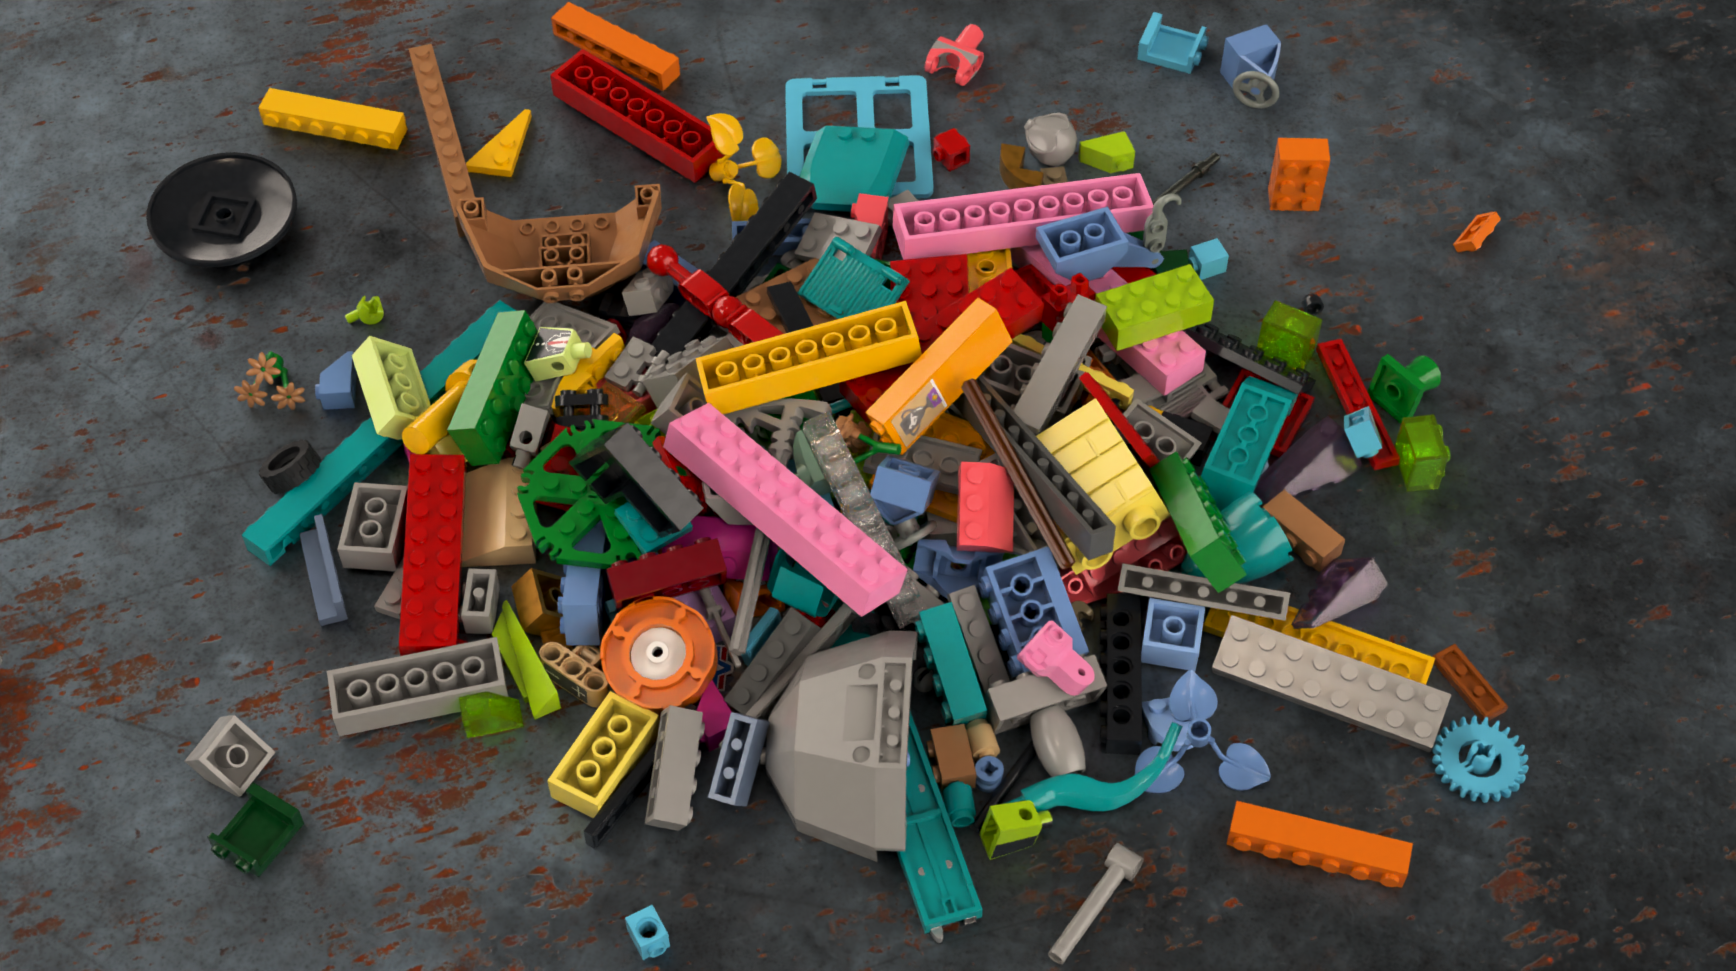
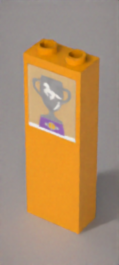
[866,298,1013,455]

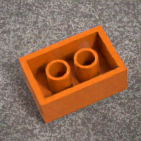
[1268,138,1330,211]

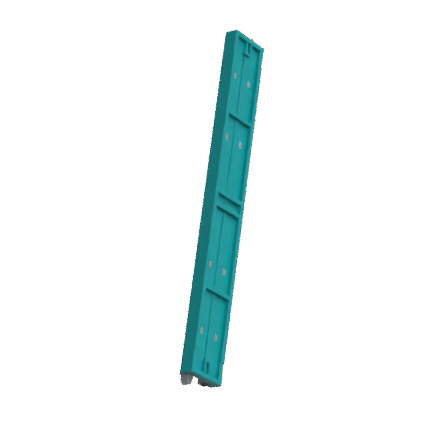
[830,598,983,943]

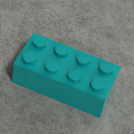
[915,602,987,726]

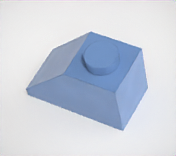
[315,351,357,410]

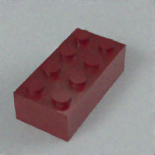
[607,537,727,613]

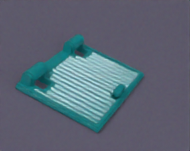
[797,236,910,319]

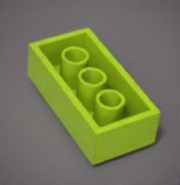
[1095,264,1214,351]

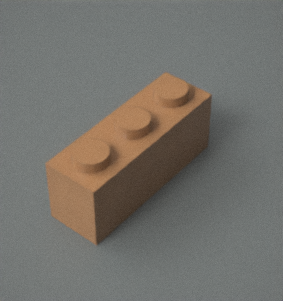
[1262,489,1345,572]

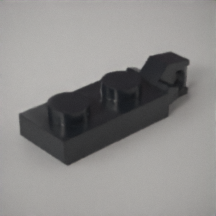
[851,613,919,646]

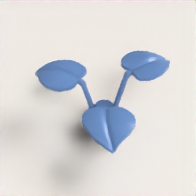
[1135,669,1271,793]

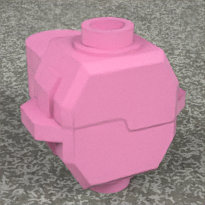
[1017,621,1095,696]

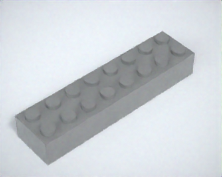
[1212,615,1451,753]

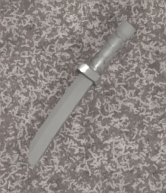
[699,588,741,668]

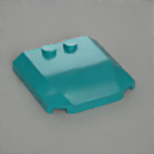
[799,126,909,212]

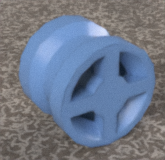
[975,756,1004,793]

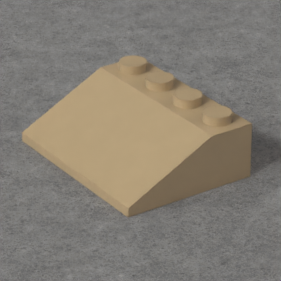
[462,457,537,567]

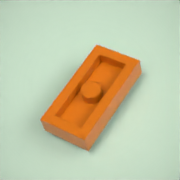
[1453,211,1501,252]

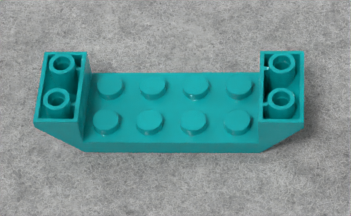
[1201,376,1298,511]

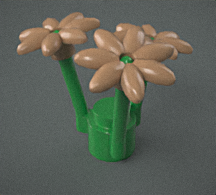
[234,351,305,410]

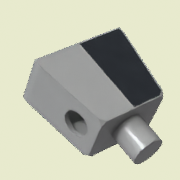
[510,403,552,470]

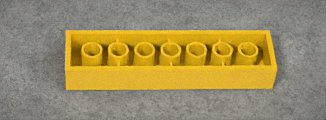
[695,301,922,415]

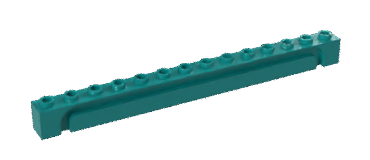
[242,300,517,566]

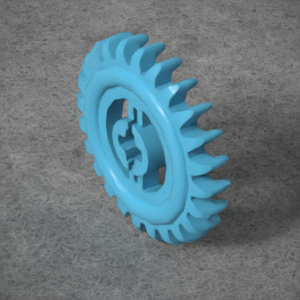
[1432,715,1529,803]

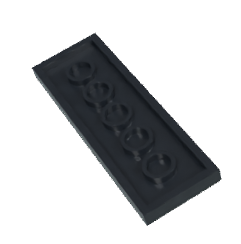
[1183,323,1316,395]

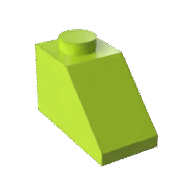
[1078,131,1135,173]

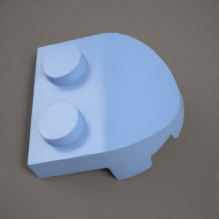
[1142,697,1194,751]

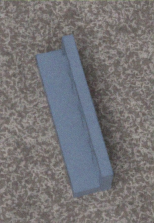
[299,514,348,626]

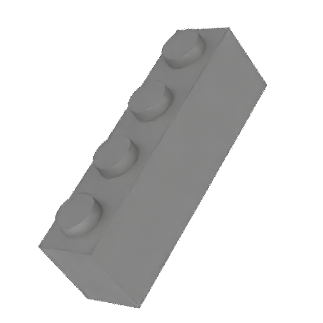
[645,705,705,831]

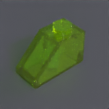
[459,691,524,738]

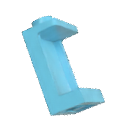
[1137,12,1209,74]

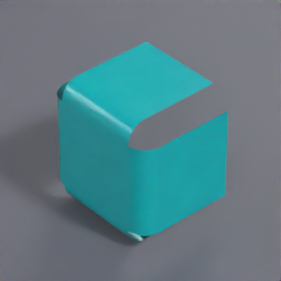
[767,549,839,618]

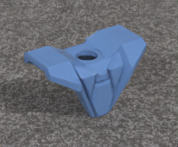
[913,539,1005,599]

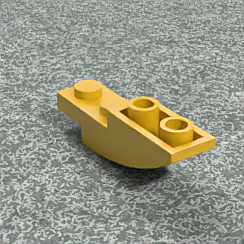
[552,333,625,417]

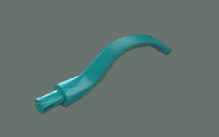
[1004,722,1183,812]

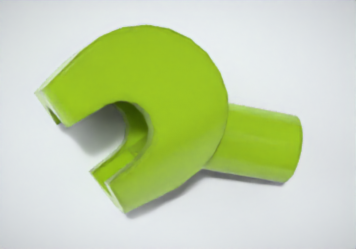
[345,296,384,325]

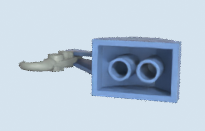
[1036,194,1182,281]

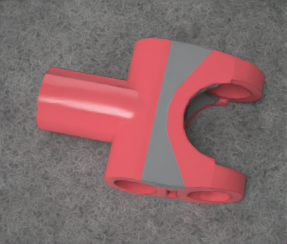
[925,24,984,86]

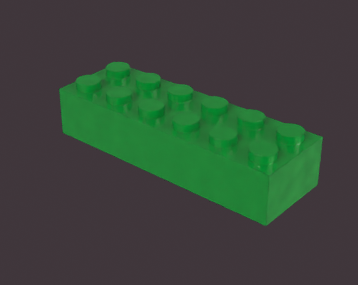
[447,310,538,466]
[1149,451,1247,593]

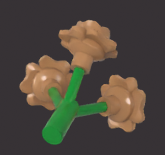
[825,413,902,486]

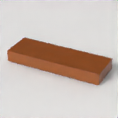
[1432,644,1508,722]

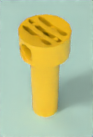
[402,360,477,454]

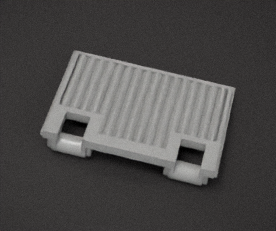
[1119,360,1229,418]

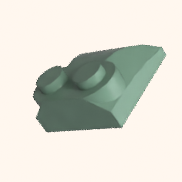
[793,430,835,495]

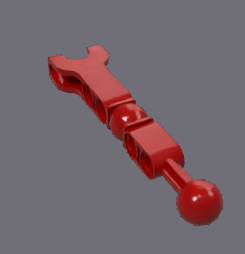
[647,244,784,345]

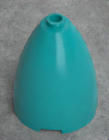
[1180,491,1294,584]

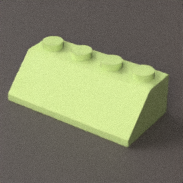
[352,336,431,440]

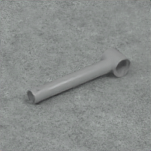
[1048,843,1144,964]

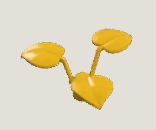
[706,113,782,221]

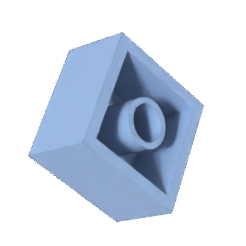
[1141,598,1205,671]

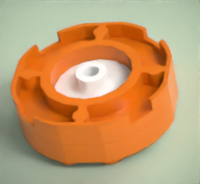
[600,596,718,716]

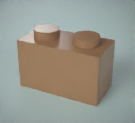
[926,724,976,793]

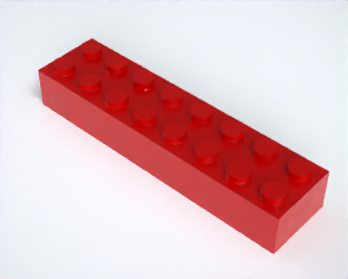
[550,49,725,183]
[839,267,1044,428]
[399,454,466,656]

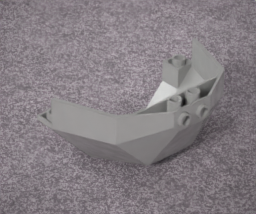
[760,631,918,862]

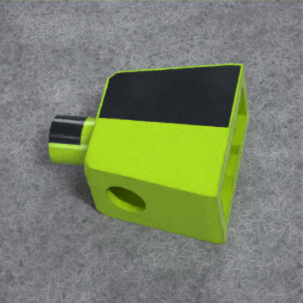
[979,800,1053,860]

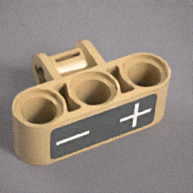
[539,642,609,707]

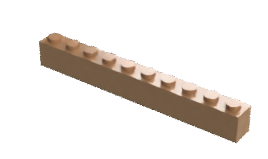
[409,44,475,237]

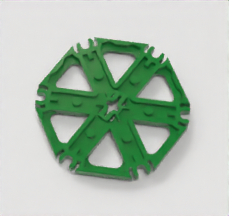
[517,419,687,570]

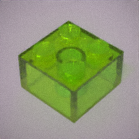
[1257,300,1323,370]
[1394,414,1450,492]

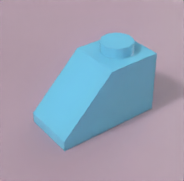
[1344,406,1382,458]

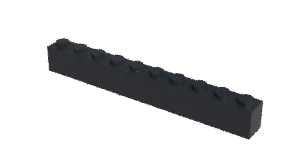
[646,171,817,370]

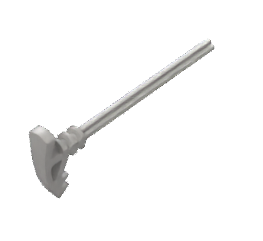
[724,398,832,656]

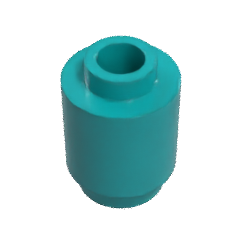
[943,781,976,827]

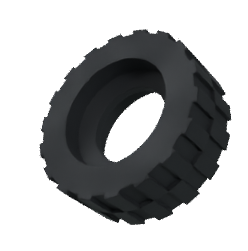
[259,439,321,494]

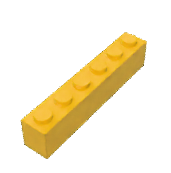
[259,88,407,150]

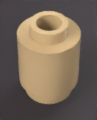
[965,719,1000,761]

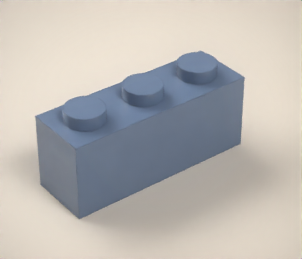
[708,712,770,806]

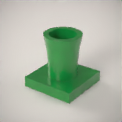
[1367,354,1441,426]

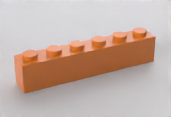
[551,2,680,91]
[1226,801,1413,888]

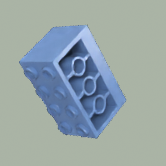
[978,546,1089,678]

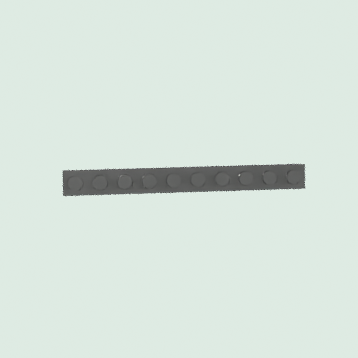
[953,375,1116,561]

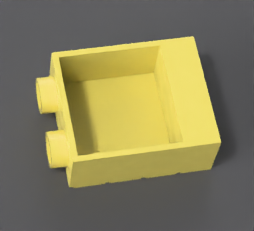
[1036,398,1171,575]

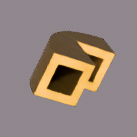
[1000,143,1044,189]

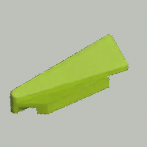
[491,600,561,720]

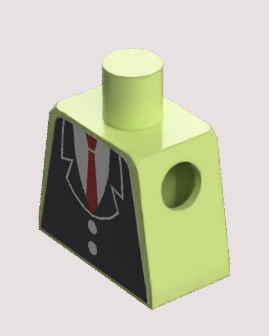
[524,327,592,381]

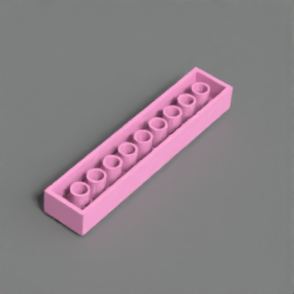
[893,173,1154,260]
[1010,244,1206,396]
[663,403,908,617]

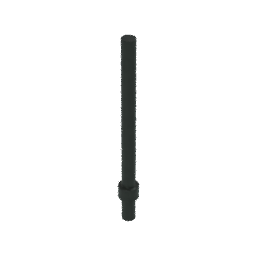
[1152,153,1220,205]

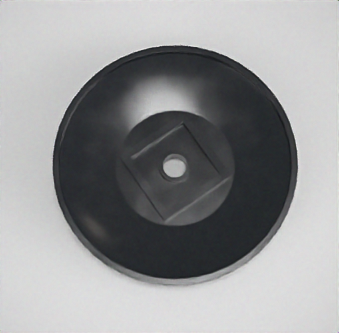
[146,152,297,267]

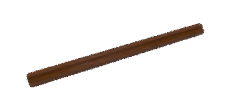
[961,378,1075,570]

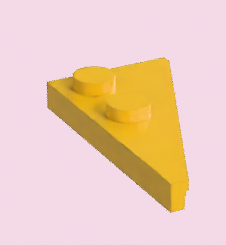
[466,109,532,177]

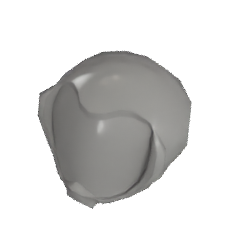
[1024,113,1077,167]

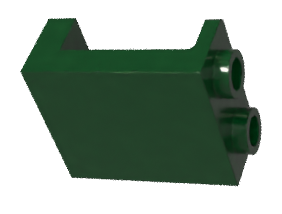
[208,782,304,877]

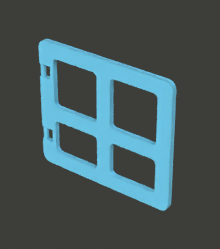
[785,75,933,198]

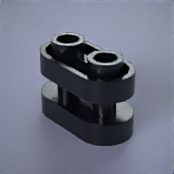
[555,389,609,430]

